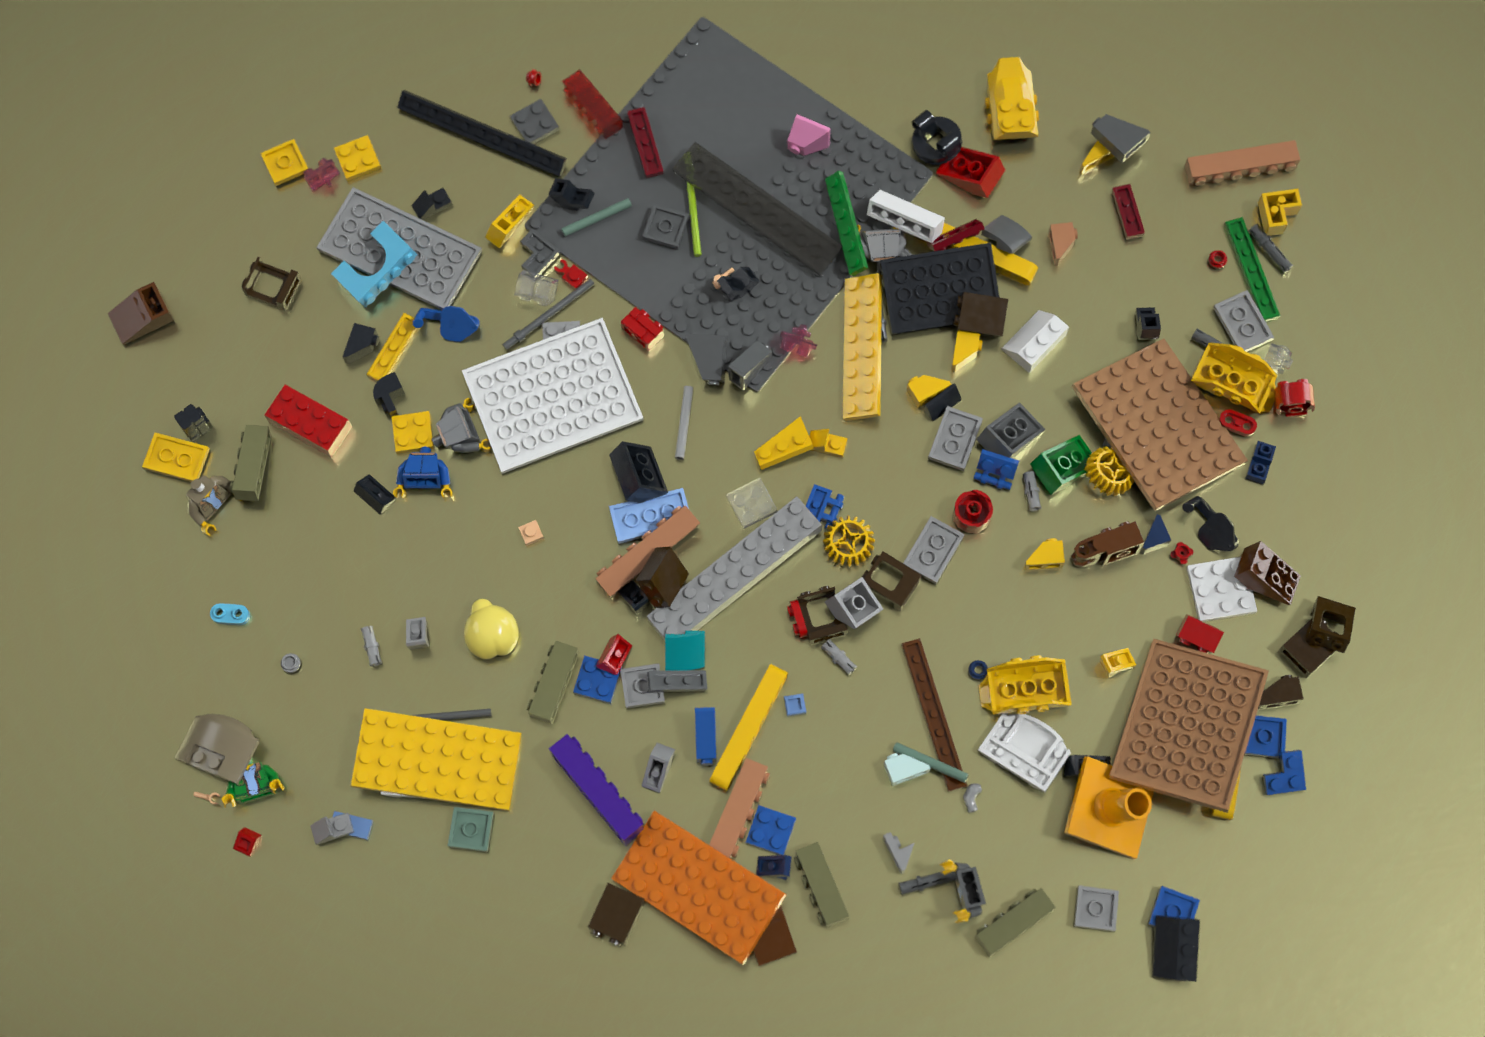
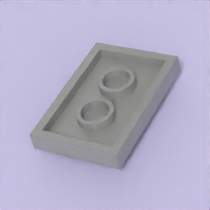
[1213,290,1274,352]
[928,406,983,471]
[903,516,965,584]

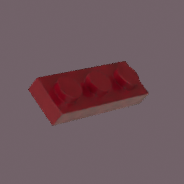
[1112,184,1145,240]
[926,219,985,251]

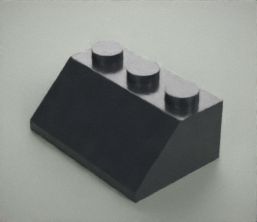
[609,441,668,503]
[1152,915,1200,982]

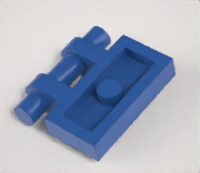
[973,449,1019,490]
[806,484,844,531]

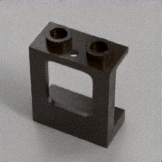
[242,257,301,311]
[862,551,922,612]
[797,586,848,645]
[1306,596,1356,653]

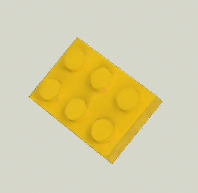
[142,432,210,482]

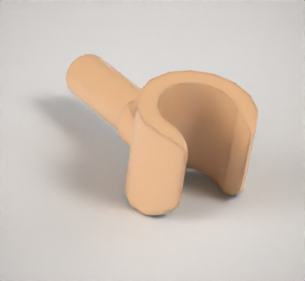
[713,268,734,289]
[193,792,221,806]

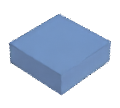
[784,693,806,717]

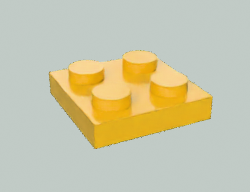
[334,135,381,181]
[260,139,309,186]
[392,411,434,454]

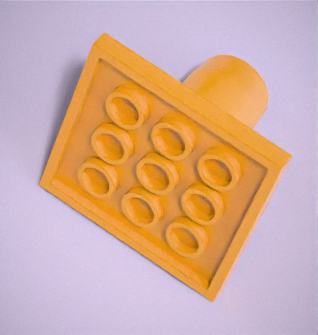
[1064,756,1154,859]

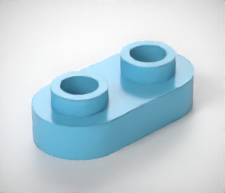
[210,603,250,625]

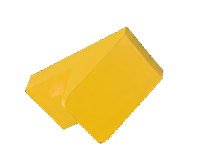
[809,429,847,458]
[1100,648,1136,678]

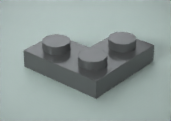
[520,229,560,279]

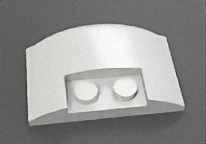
[978,713,1071,792]

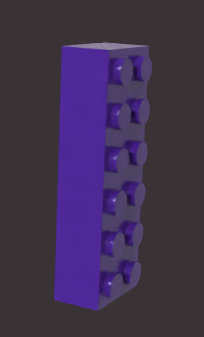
[549,734,644,847]

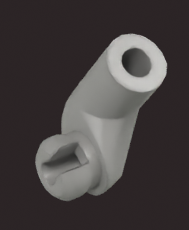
[963,783,982,813]

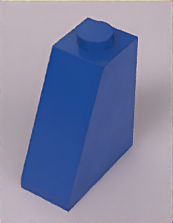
[695,707,717,766]

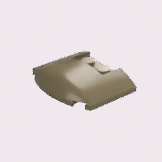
[174,714,260,784]

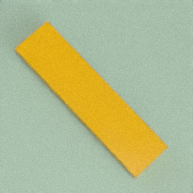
[366,313,417,381]

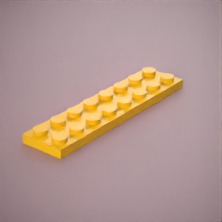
[843,273,882,421]

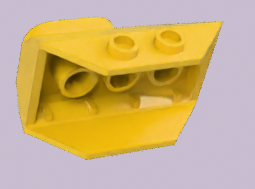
[985,57,1039,140]
[1191,343,1278,414]
[978,655,1072,715]

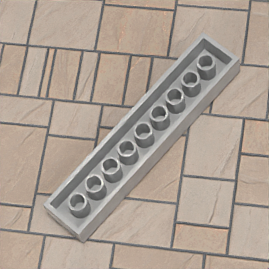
[647,496,822,641]

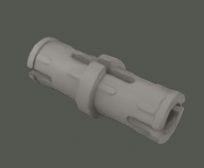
[1023,471,1042,511]
[360,626,382,667]
[821,639,857,675]

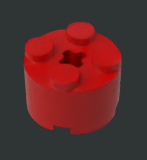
[1274,379,1315,417]
[953,490,993,534]

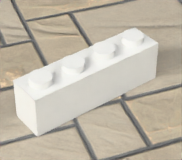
[867,190,945,243]

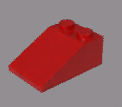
[936,147,1005,198]

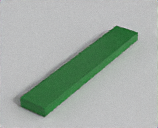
[1224,217,1281,322]

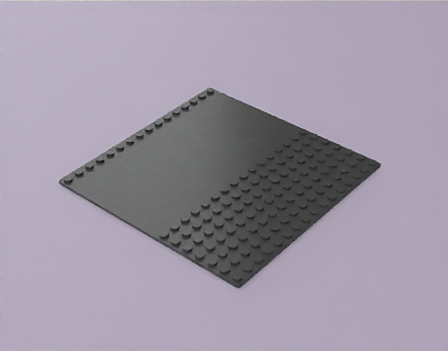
[524,17,933,392]

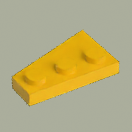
[754,416,814,470]

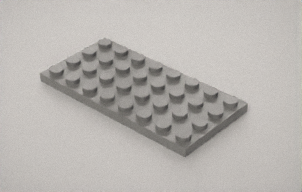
[316,187,482,310]

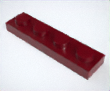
[627,107,664,179]

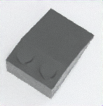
[976,402,1045,458]

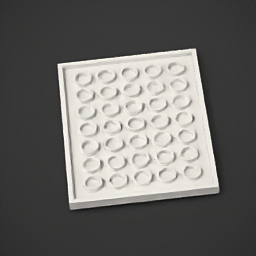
[462,318,644,474]

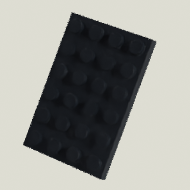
[880,243,1000,334]

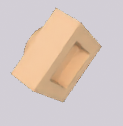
[518,520,544,546]

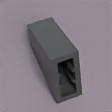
[1091,114,1151,163]
[686,334,727,386]
[728,340,772,391]

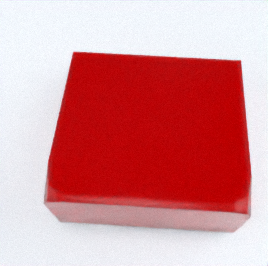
[233,827,261,857]

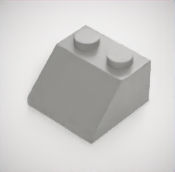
[825,577,883,629]

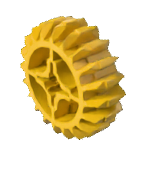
[1084,446,1134,497]
[823,515,875,567]

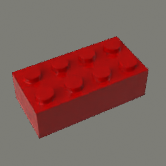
[264,384,352,458]

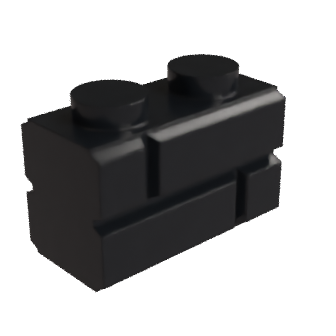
[174,404,210,442]

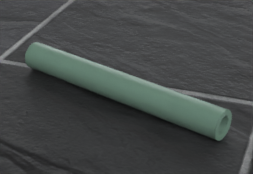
[561,198,632,237]
[893,742,969,783]

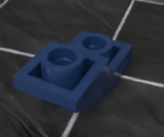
[1245,441,1276,485]

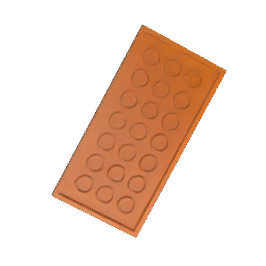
[611,810,787,965]

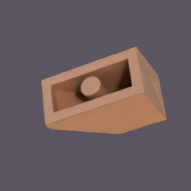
[1048,222,1078,266]

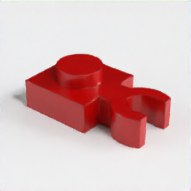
[554,259,588,290]

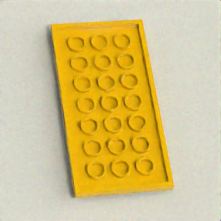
[351,708,521,811]

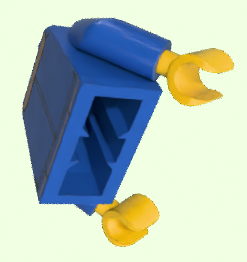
[393,446,453,499]

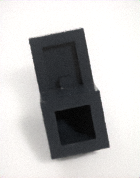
[548,178,595,211]
[717,267,760,300]
[1135,307,1161,340]
[373,371,405,418]

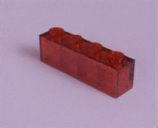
[562,69,624,139]

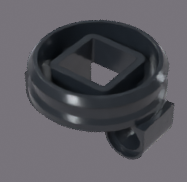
[911,110,962,164]

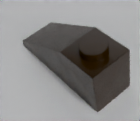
[1258,675,1304,710]

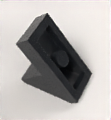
[411,187,453,220]
[618,580,651,615]

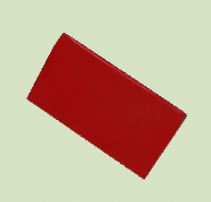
[596,634,633,675]

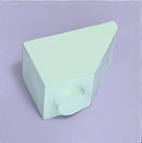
[884,753,930,786]

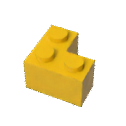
[1258,189,1302,236]

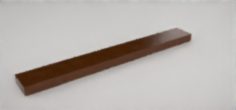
[901,638,967,793]

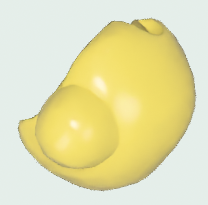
[464,599,519,659]

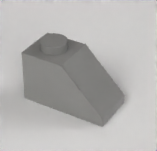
[642,743,675,793]

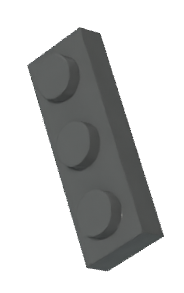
[647,670,707,692]

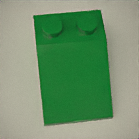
[1030,434,1092,495]

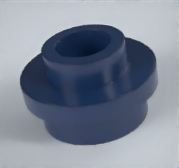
[968,660,988,680]

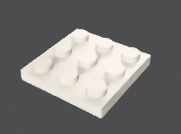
[1186,557,1257,622]

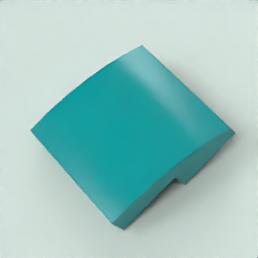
[665,630,705,671]

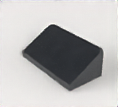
[924,383,961,421]
[354,474,396,514]

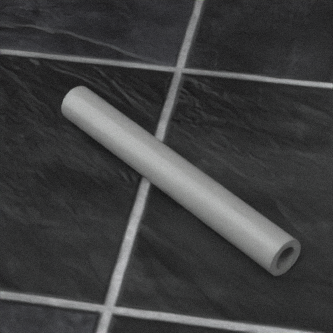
[675,386,693,460]

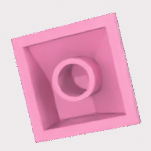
[787,114,831,156]

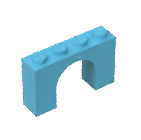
[331,221,418,307]

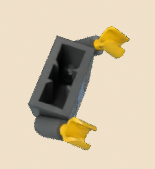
[432,398,491,453]
[940,859,986,923]

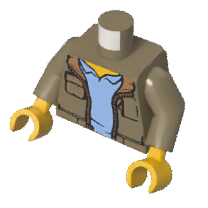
[186,475,243,536]

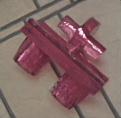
[304,158,340,191]
[780,324,817,357]

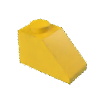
[951,330,983,372]
[907,375,952,408]
[1024,538,1065,570]

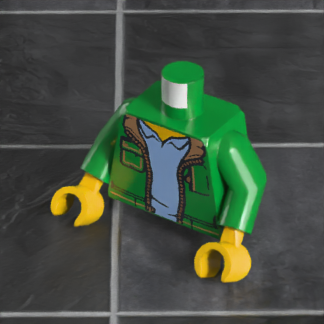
[222,758,284,808]

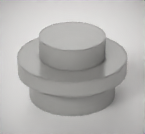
[281,653,301,673]

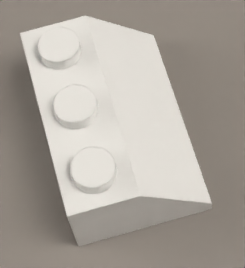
[1001,310,1069,373]

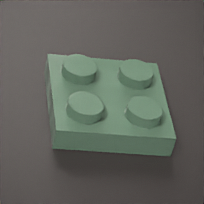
[448,807,494,852]

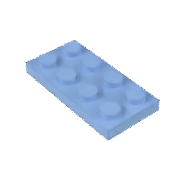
[609,488,689,544]

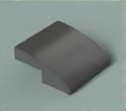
[981,215,1032,254]

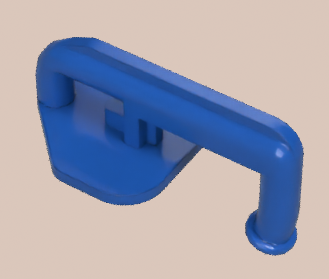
[412,306,480,342]

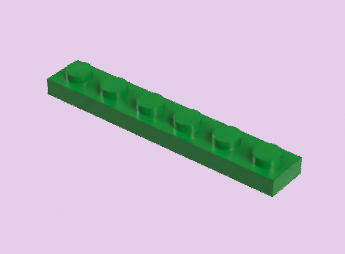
[825,171,868,276]

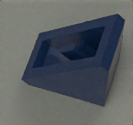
[1140,514,1171,555]

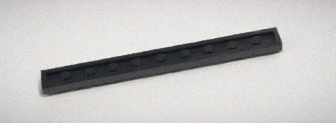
[397,90,567,176]

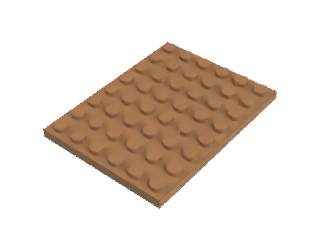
[1071,338,1248,511]
[1110,638,1269,813]

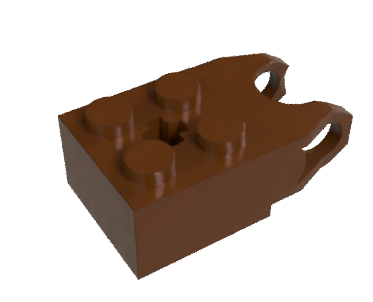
[1071,521,1144,567]

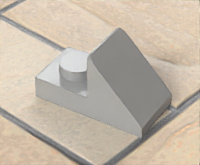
[406,617,429,650]
[310,813,355,845]
[883,832,914,874]

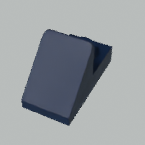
[756,855,792,880]

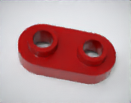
[1219,409,1257,437]
[787,599,808,638]

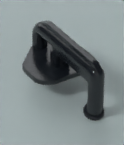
[1182,496,1239,551]

